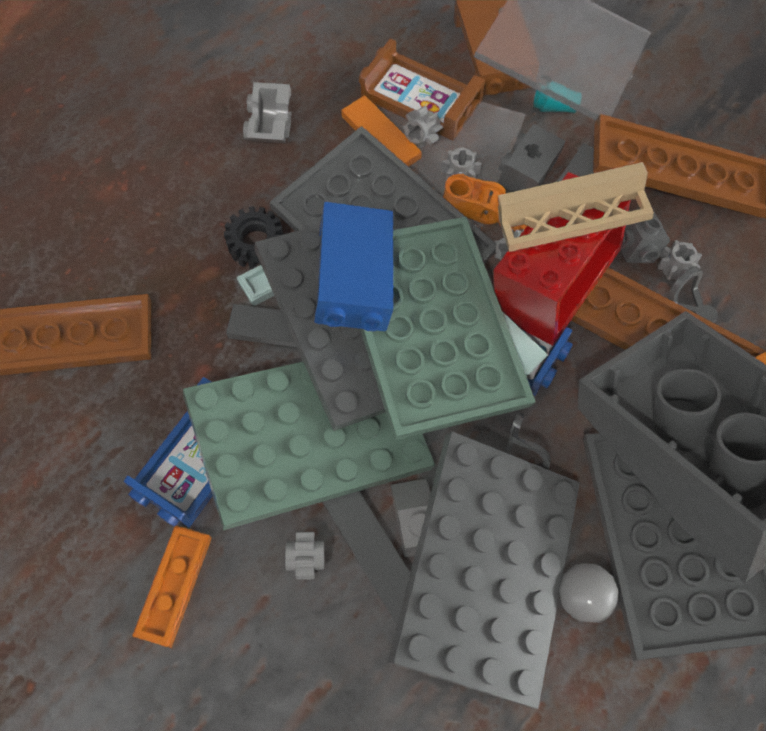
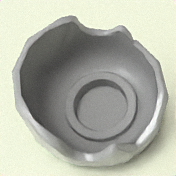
[559,563,619,623]

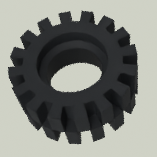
[224,206,284,269]

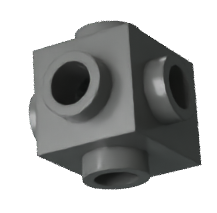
[620,211,670,263]

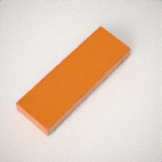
[341,95,422,167]
[132,525,212,648]

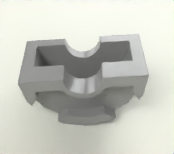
[243,82,291,143]

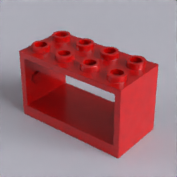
[493,172,631,346]

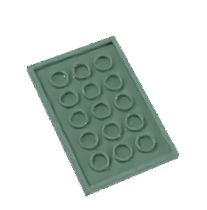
[360,217,536,441]
[183,362,435,530]

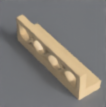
[498,162,654,252]

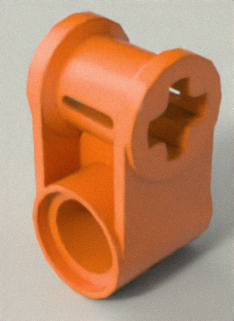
[443,174,506,224]

